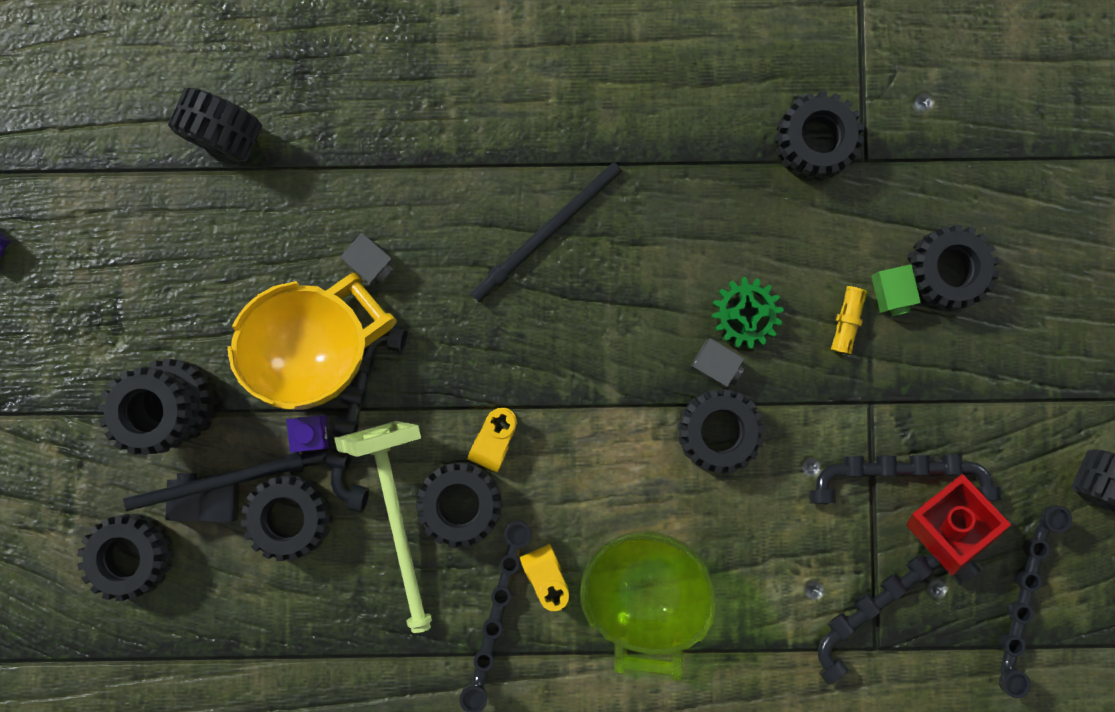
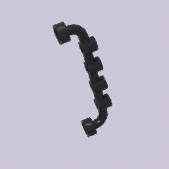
[325,325,408,513]
[809,454,1002,504]
[999,505,1072,698]
[460,520,532,712]
[818,553,981,685]

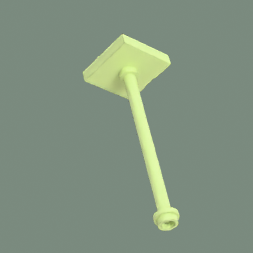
[334,421,432,633]

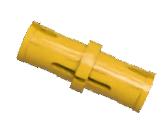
[831,286,868,355]

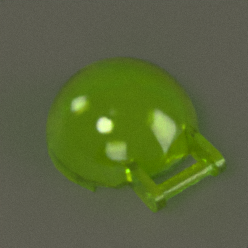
[580,531,716,680]

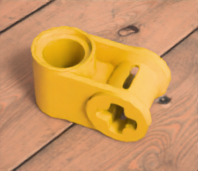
[467,407,517,473]
[520,544,569,611]

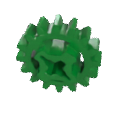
[710,277,784,349]

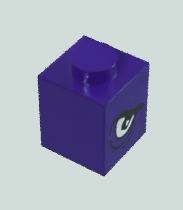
[286,415,331,453]

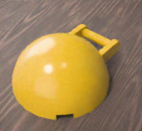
[228,273,397,410]

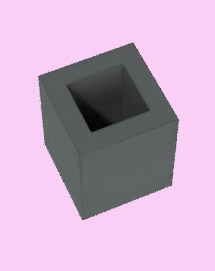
[340,233,396,287]
[690,338,744,388]

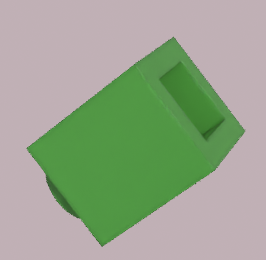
[871,264,921,317]

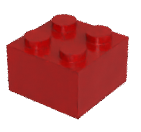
[906,474,1011,576]

